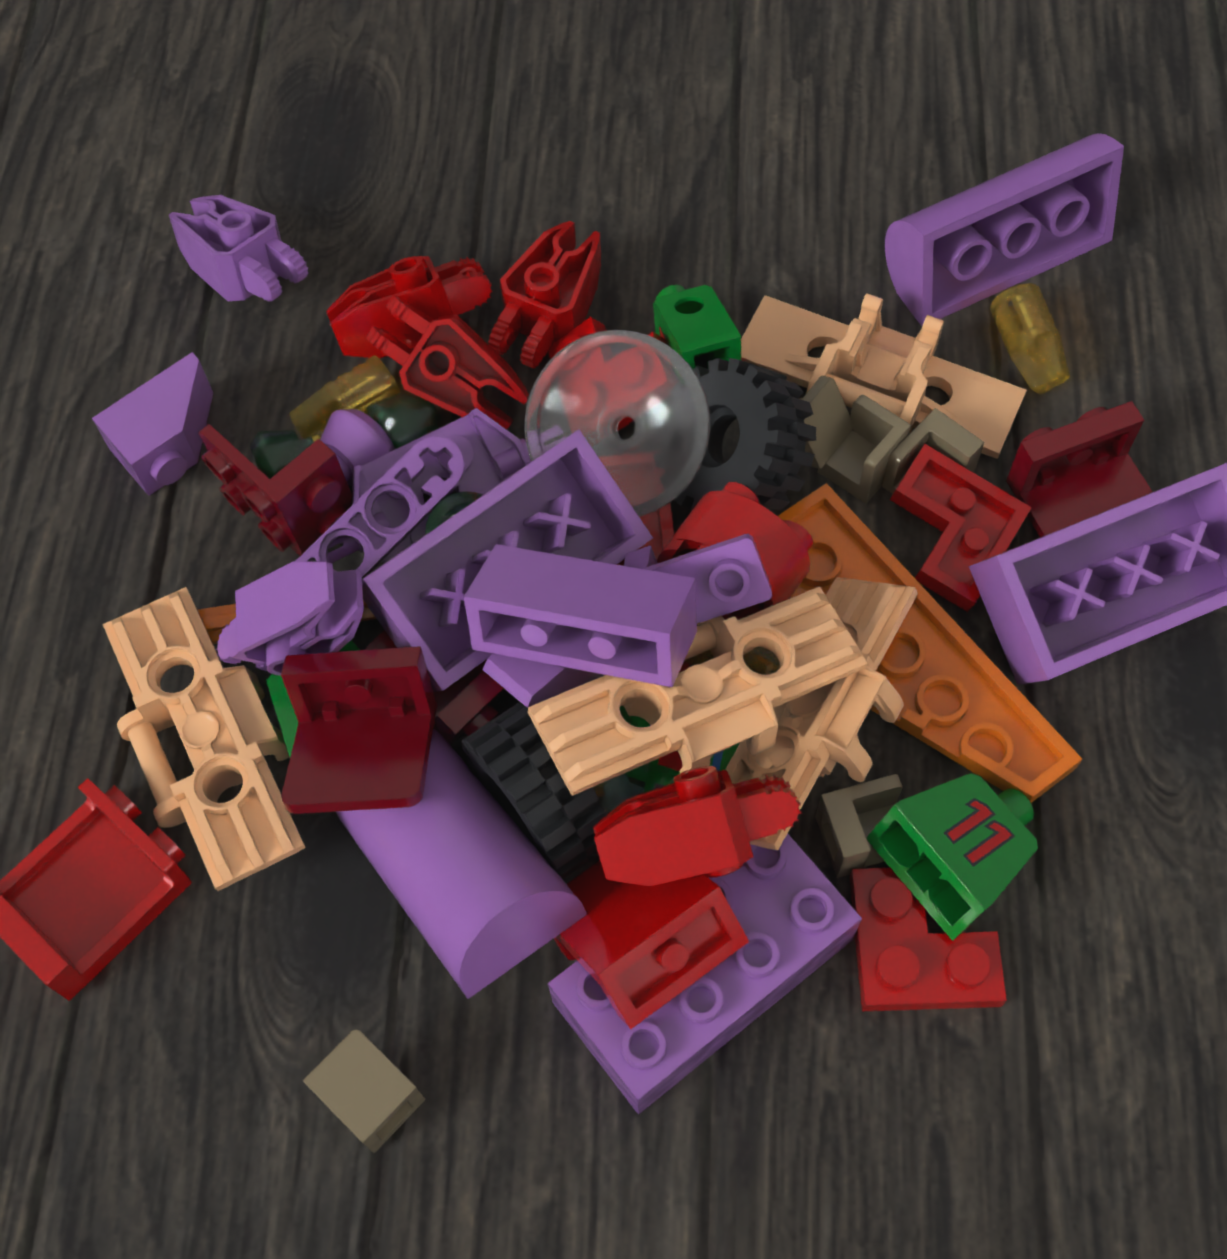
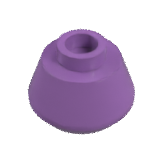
[320,409,395,486]

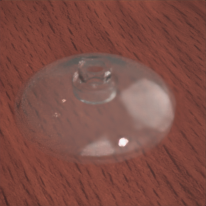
[525,330,710,517]

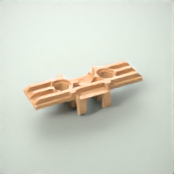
[741,293,1027,459]
[725,577,918,851]
[527,586,868,796]
[103,587,306,891]

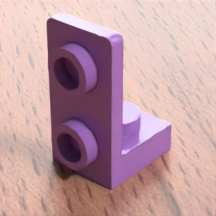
[624,534,772,624]

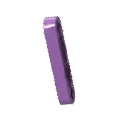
[295,435,465,579]

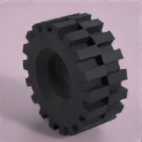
[655,358,816,511]
[461,702,607,880]

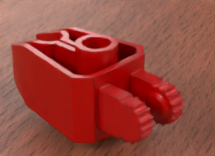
[488,221,601,368]
[326,256,493,359]
[366,295,530,429]
[593,766,801,886]

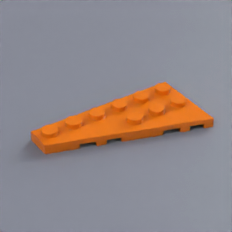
[778,483,1082,803]

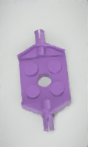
[327,408,565,563]

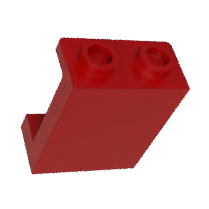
[0,778,193,1001]
[553,861,749,1029]

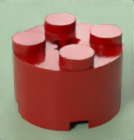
[657,482,814,620]

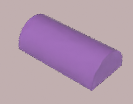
[885,133,1124,327]
[336,729,587,999]

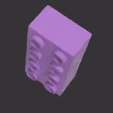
[362,429,653,692]
[969,463,1227,685]
[548,833,862,1115]

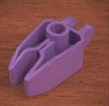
[169,195,309,302]
[216,562,364,676]

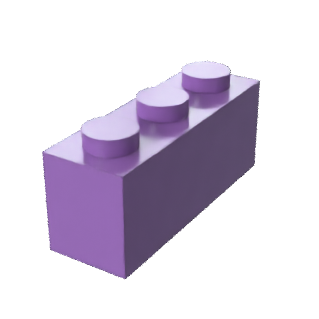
[464,544,697,687]

